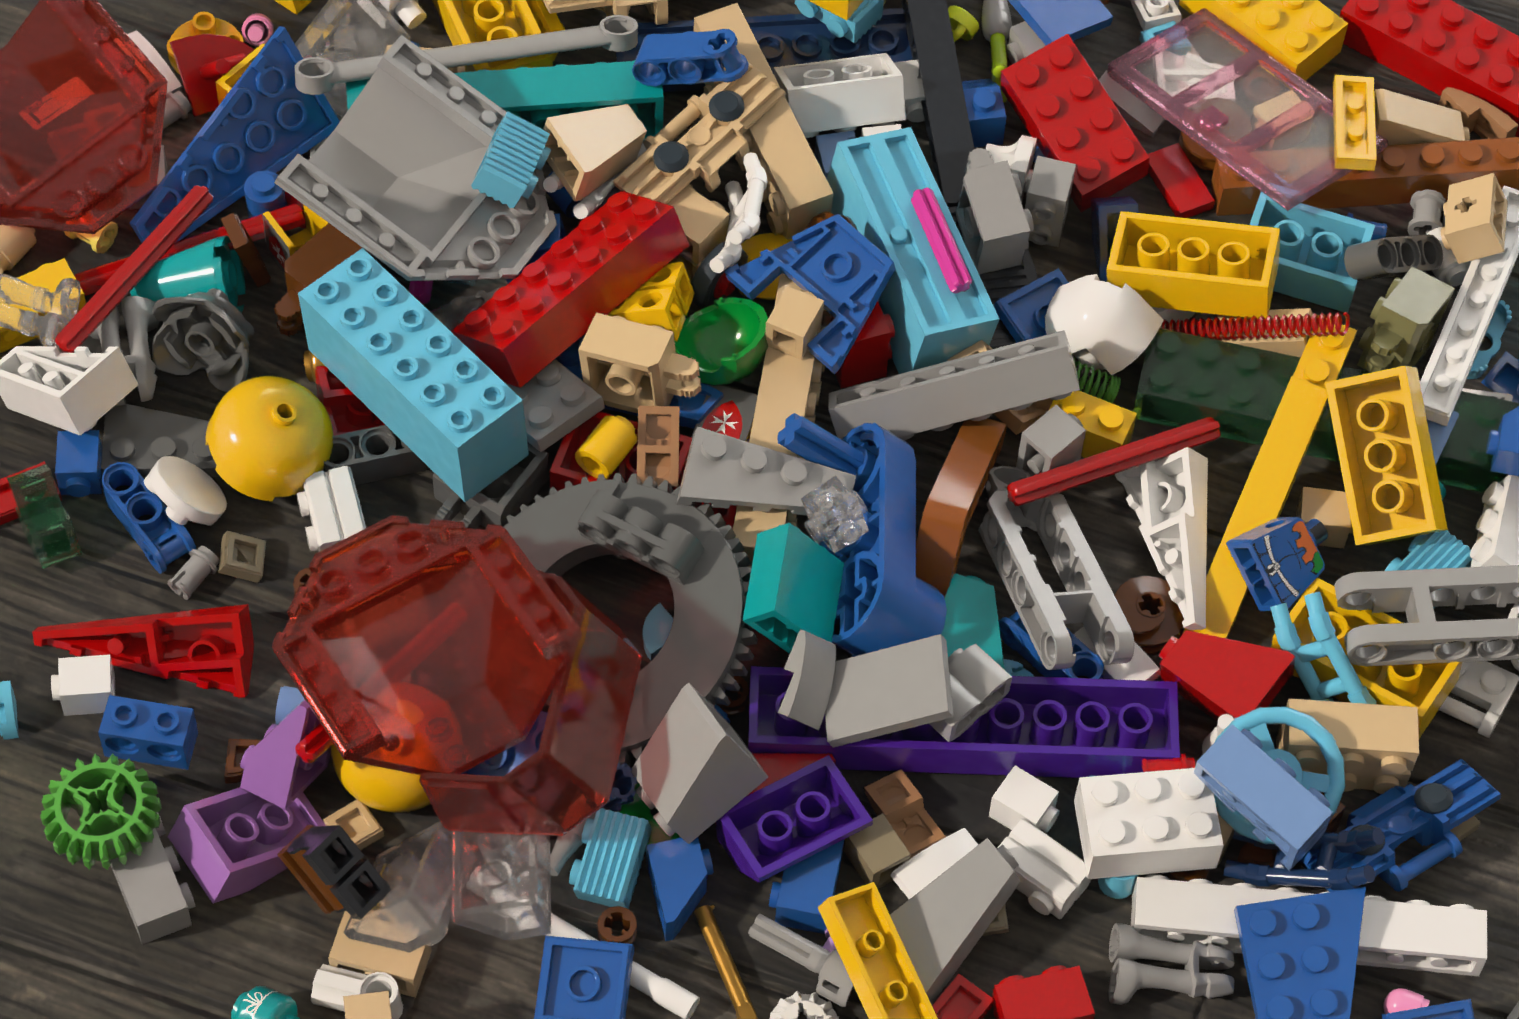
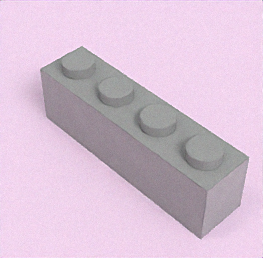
[96,764,196,945]

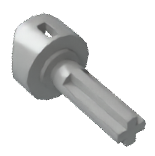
[748,914,854,1007]

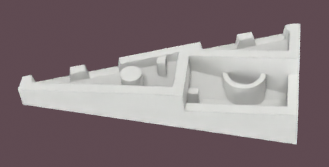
[1115,447,1208,630]

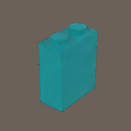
[743,523,844,654]

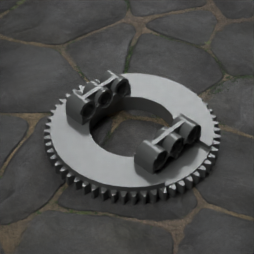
[452,473,758,769]

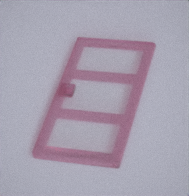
[1107,8,1388,211]

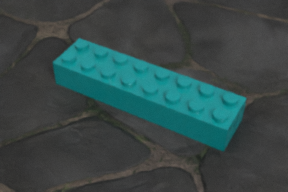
[346,60,664,141]

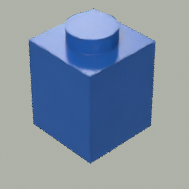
[55,430,103,497]

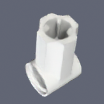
[311,964,403,1019]

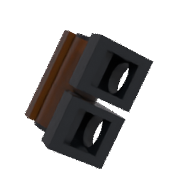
[277,825,392,920]

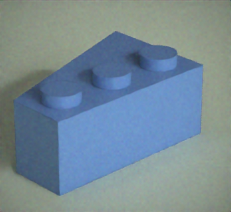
[1194,724,1333,871]

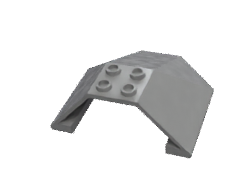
[274,35,557,281]

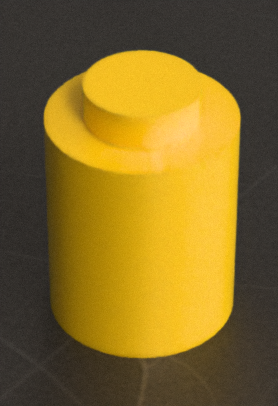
[575,415,637,479]

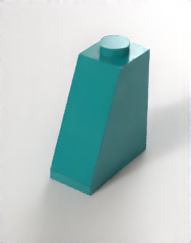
[941,573,1004,669]

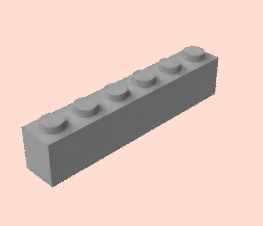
[828,330,1080,441]

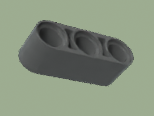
[1344,234,1443,280]
[323,425,429,485]

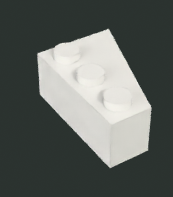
[0,346,139,435]

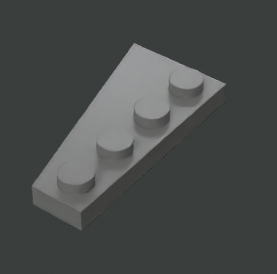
[676,426,856,518]

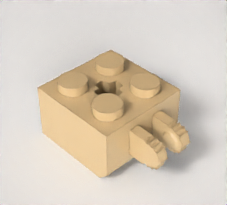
[578,313,701,413]

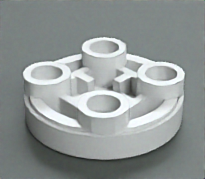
[144,456,227,526]

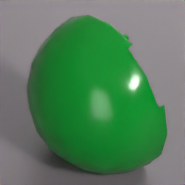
[675,297,768,386]

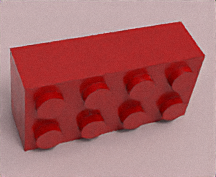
[1001,34,1150,212]

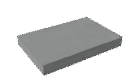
[825,634,954,748]

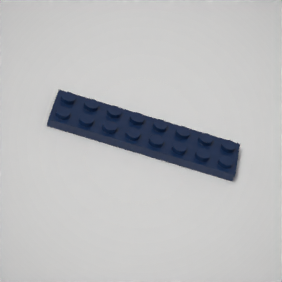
[615,8,912,92]

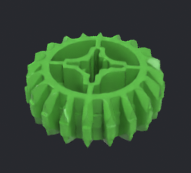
[40,753,162,870]

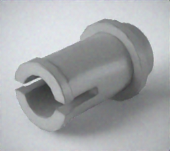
[140,91,192,137]
[167,546,220,600]

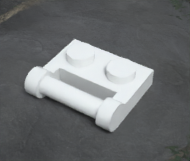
[1439,643,1519,738]

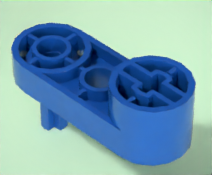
[777,413,947,657]

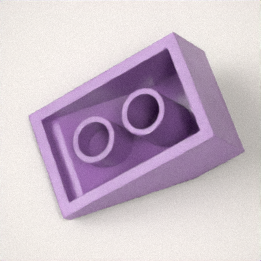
[240,663,350,809]
[168,787,326,904]

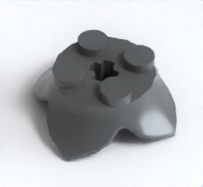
[152,288,254,393]

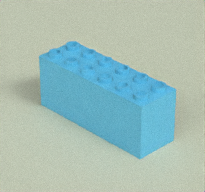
[827,127,999,374]
[298,248,529,502]

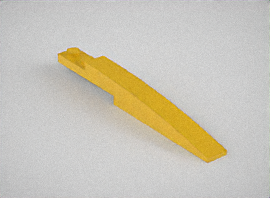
[1183,318,1357,638]

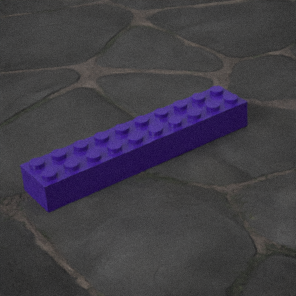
[748,666,1180,778]

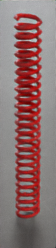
[1161,312,1350,343]

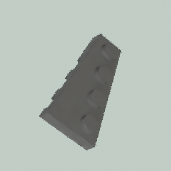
[101,404,220,477]

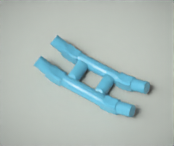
[1270,592,1377,704]

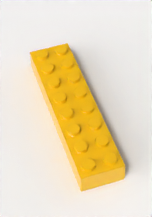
[818,882,938,1019]

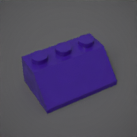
[716,755,873,882]

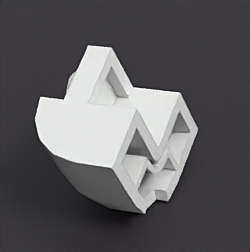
[1045,274,1164,375]

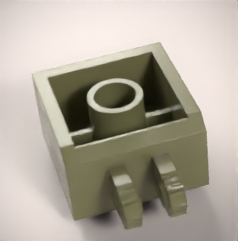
[1357,266,1455,373]

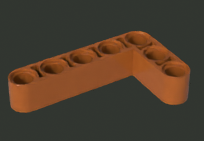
[916,418,1007,598]

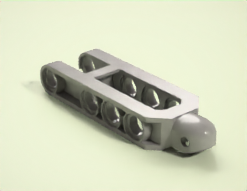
[978,466,1134,670]
[1334,565,1519,666]

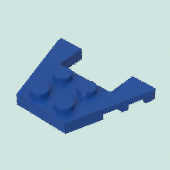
[725,214,896,374]

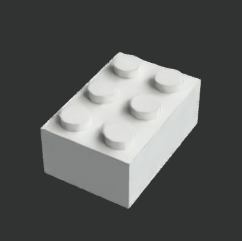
[774,53,906,138]
[1074,768,1224,879]

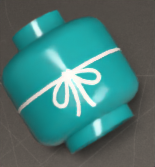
[231,986,300,1019]

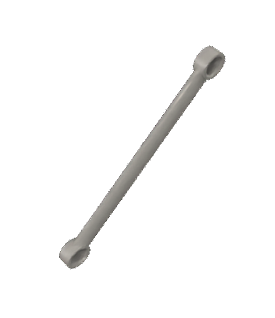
[295,15,638,95]

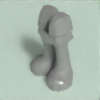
[90,296,160,406]
[1109,923,1234,1005]

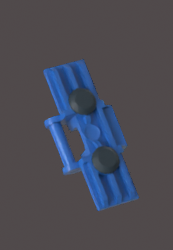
[1299,758,1501,892]

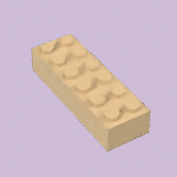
[693,3,833,240]

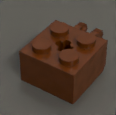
[274,223,372,337]

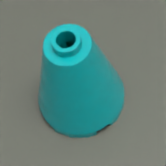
[130,236,245,313]

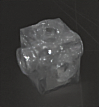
[801,475,869,554]

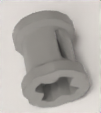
[1408,189,1446,236]

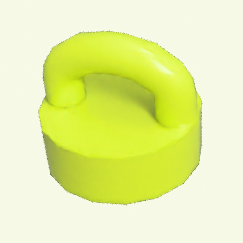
[948,5,979,42]

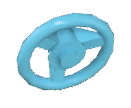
[1214,707,1345,844]

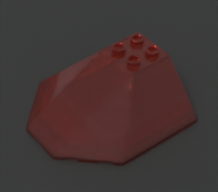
[0,0,168,234]
[272,515,583,781]

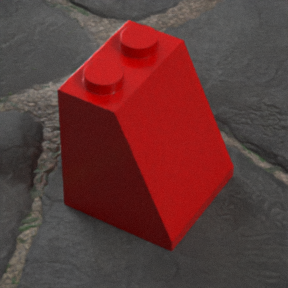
[1159,630,1295,722]

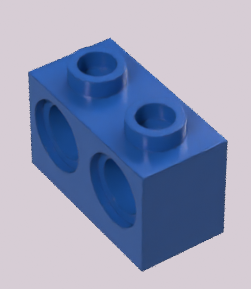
[98,695,198,770]

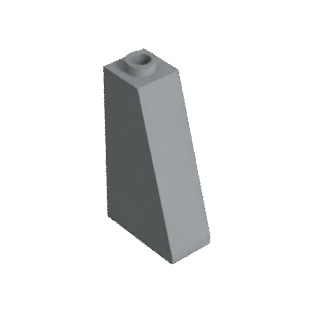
[890,838,1020,1005]

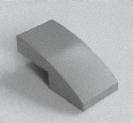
[778,629,836,730]

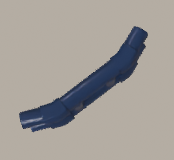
[1223,828,1384,890]

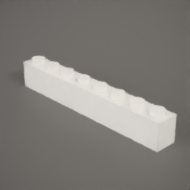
[1131,874,1487,976]

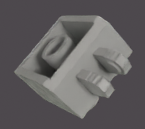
[955,147,1034,274]

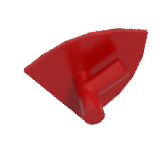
[170,34,255,117]

